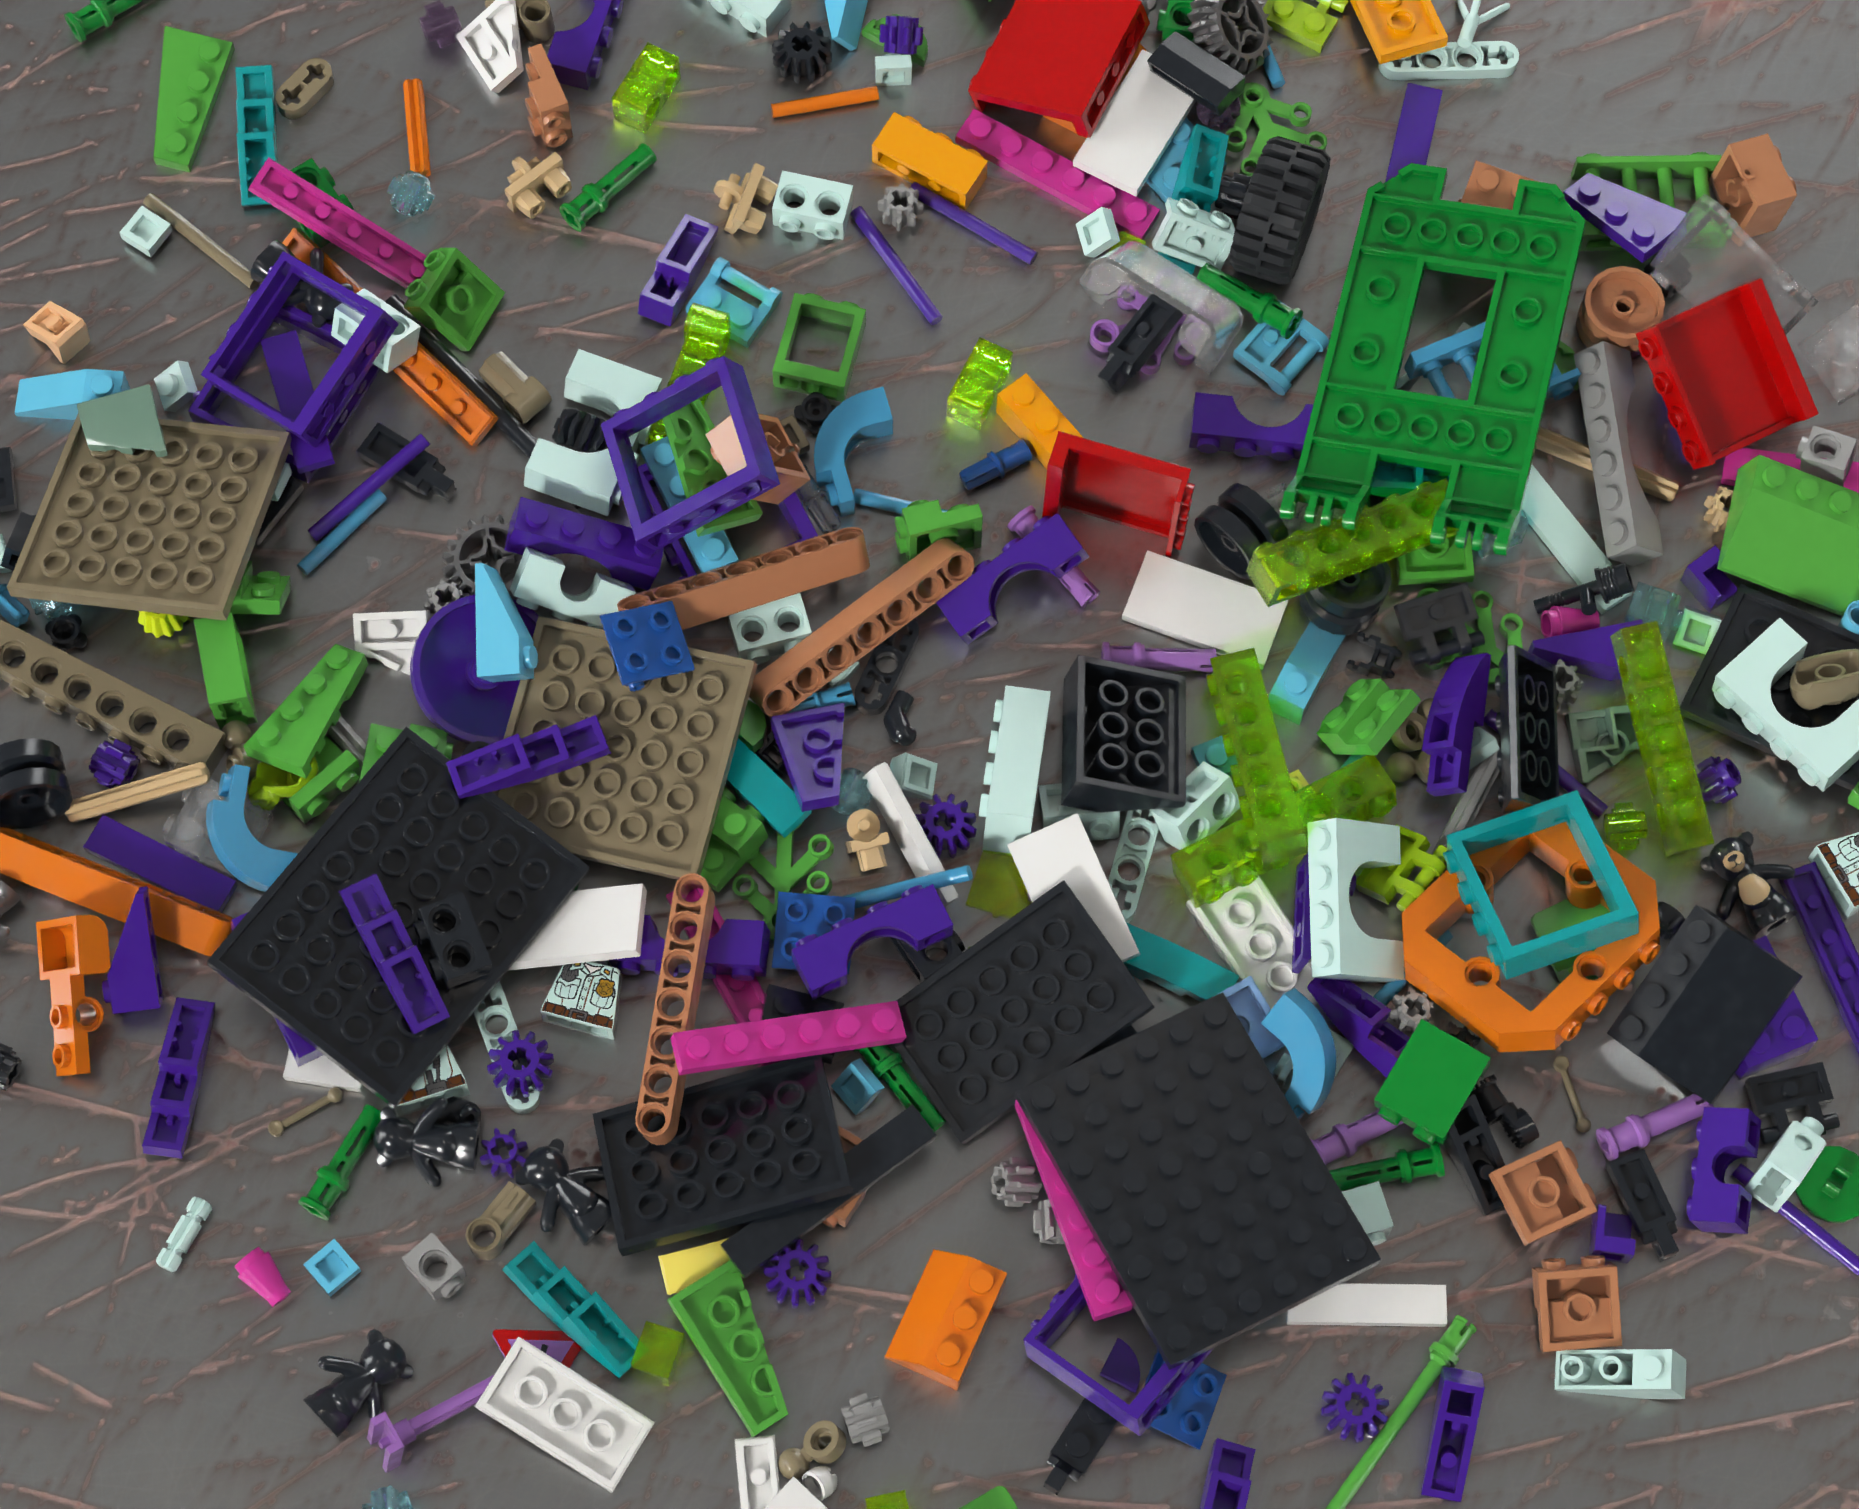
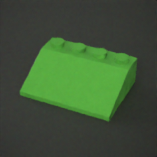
[1717,455,1859,616]

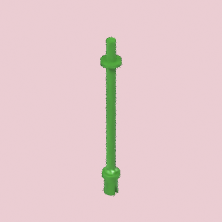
[1326,1315,1477,1509]

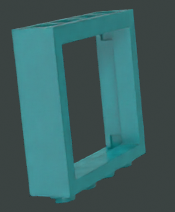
[1443,790,1639,980]

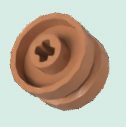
[1576,266,1665,359]

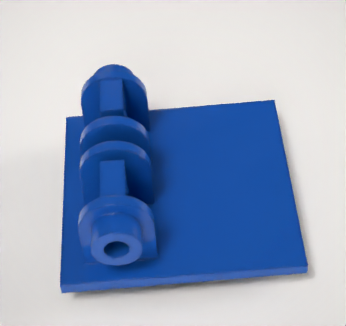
[600,601,695,691]
[772,891,856,975]
[1142,1349,1227,1450]

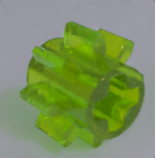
[1603,802,1648,851]

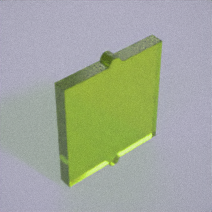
[966,850,1031,919]

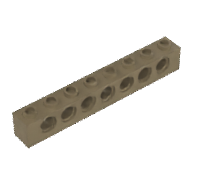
[0,619,228,777]

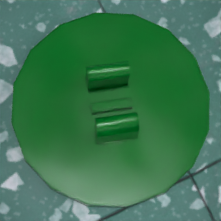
[1795,1146,1859,1223]

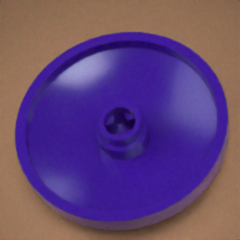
[410,595,539,744]

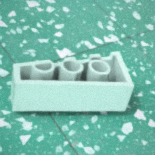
[979,685,1051,857]

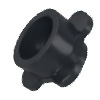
[794,392,836,434]
[45,614,88,652]

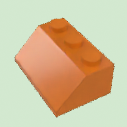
[885,1249,1007,1391]

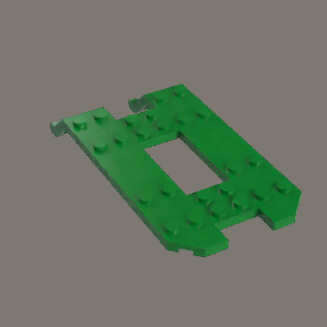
[1280,163,1585,556]

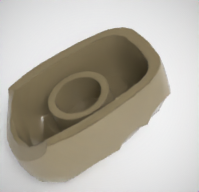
[1790,649,1859,710]

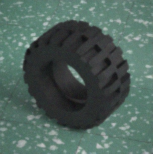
[1229,136,1331,285]

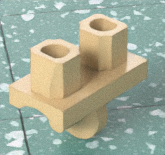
[504,151,572,219]
[713,163,778,235]
[845,809,890,872]

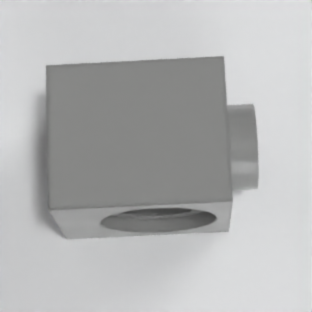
[1796,426,1857,487]
[402,1232,467,1301]

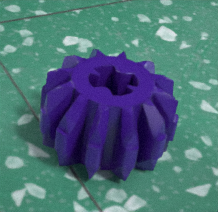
[915,793,977,858]
[487,1030,555,1098]
[764,1239,832,1308]
[1320,1373,1389,1443]

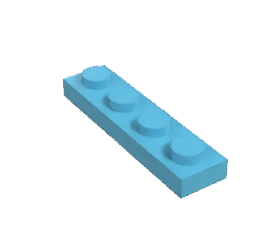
[640,436,739,573]

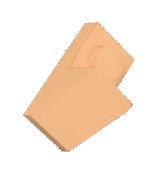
[23,301,90,364]

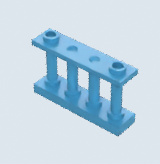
[1404,322,1581,400]

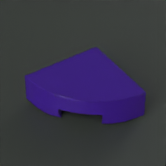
[1100,1338,1140,1393]

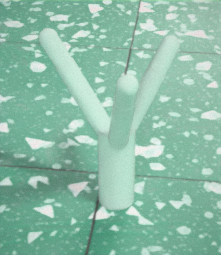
[1455,0,1510,48]

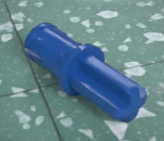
[959,439,1032,490]

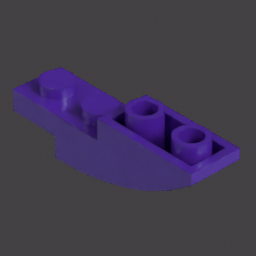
[1422,653,1491,797]
[1199,1438,1256,1509]

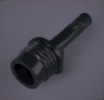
[1534,563,1634,615]

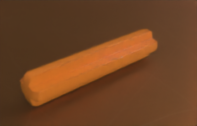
[403,78,431,179]

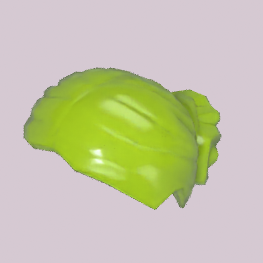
[247,756,319,811]

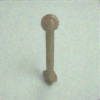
[1553,1055,1591,1133]
[268,1087,343,1137]

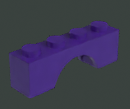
[547,0,624,90]
[1189,392,1314,461]
[504,497,664,590]
[936,513,1090,645]
[791,884,953,1000]
[608,915,771,981]

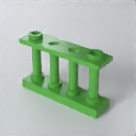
[1571,152,1729,251]

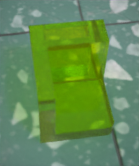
[631,1321,686,1386]

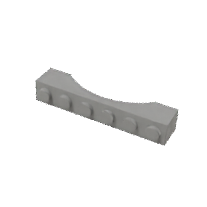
[1574,341,1664,567]

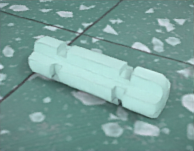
[156,1196,212,1272]

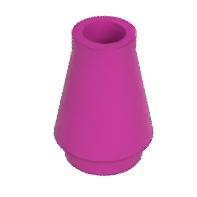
[1541,606,1600,638]
[234,1246,291,1307]

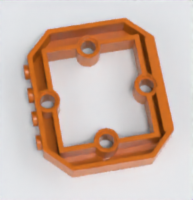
[1402,814,1661,1052]

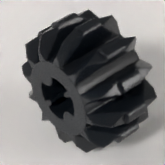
[772,21,832,84]
[552,408,608,453]

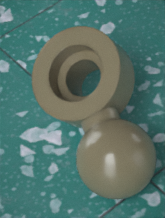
[1391,698,1433,752]
[222,720,259,784]
[1385,751,1430,784]
[778,1420,846,1480]

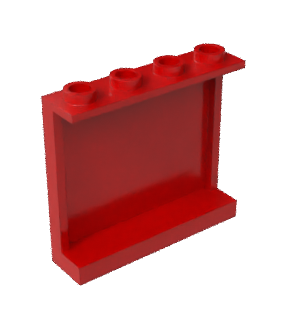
[968,0,1150,138]
[1635,278,1819,470]
[1042,431,1195,558]

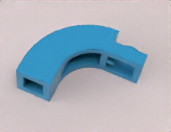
[814,387,893,517]
[206,764,298,892]
[1261,988,1336,1120]

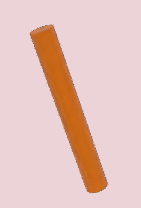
[771,86,879,118]

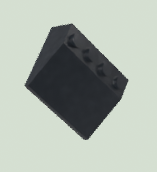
[1495,645,1559,814]
[1061,654,1186,812]
[1607,905,1803,1104]

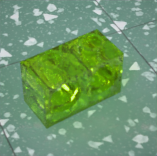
[612,42,681,134]
[946,337,1013,431]

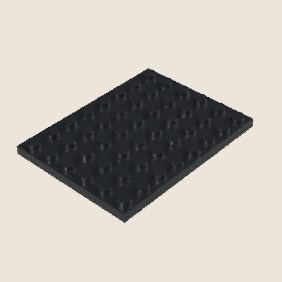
[207,726,590,1109]
[1015,992,1381,1370]

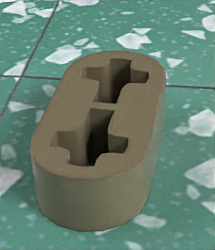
[275,58,334,119]

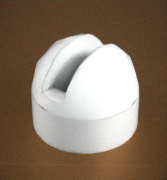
[802,1465,838,1502]

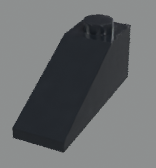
[1444,1092,1506,1216]

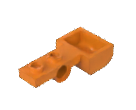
[36,915,111,1077]

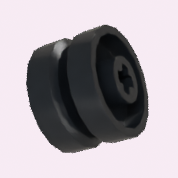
[1194,483,1290,580]
[1299,538,1392,635]
[0,738,73,829]

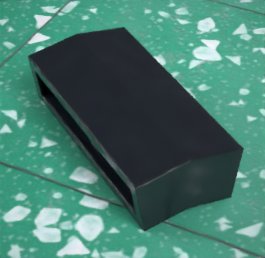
[1147,31,1245,116]

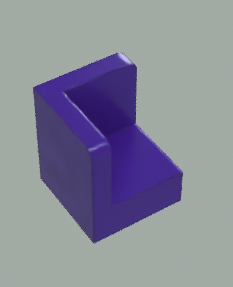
[1680,545,1737,613]
[1589,1204,1636,1264]

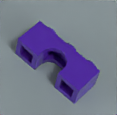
[1687,1107,1762,1234]

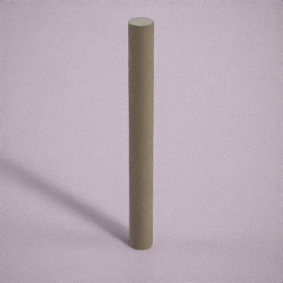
[143,193,259,289]

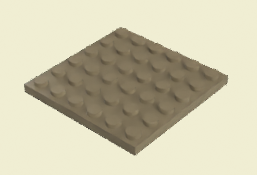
[7,413,292,621]
[493,616,758,880]

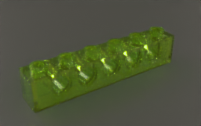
[1246,478,1459,607]
[1610,621,1714,857]
[1206,648,1308,863]
[1170,755,1397,908]

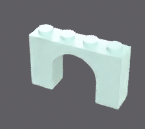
[524,349,662,516]
[1712,618,1859,792]
[1307,818,1405,983]

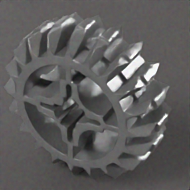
[1187,0,1273,75]
[442,514,523,600]

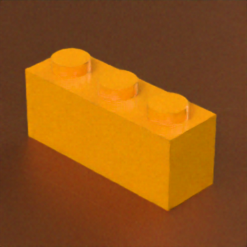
[872,112,988,211]
[996,373,1084,469]

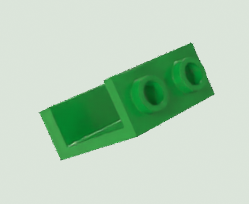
[1374,1019,1491,1145]

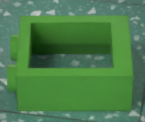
[772,293,866,402]
[194,612,258,730]

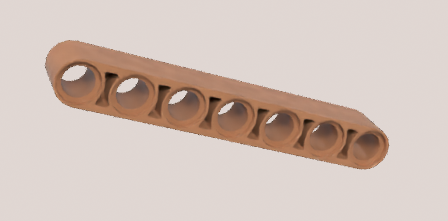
[617,527,870,630]
[749,538,975,716]
[635,873,715,1145]

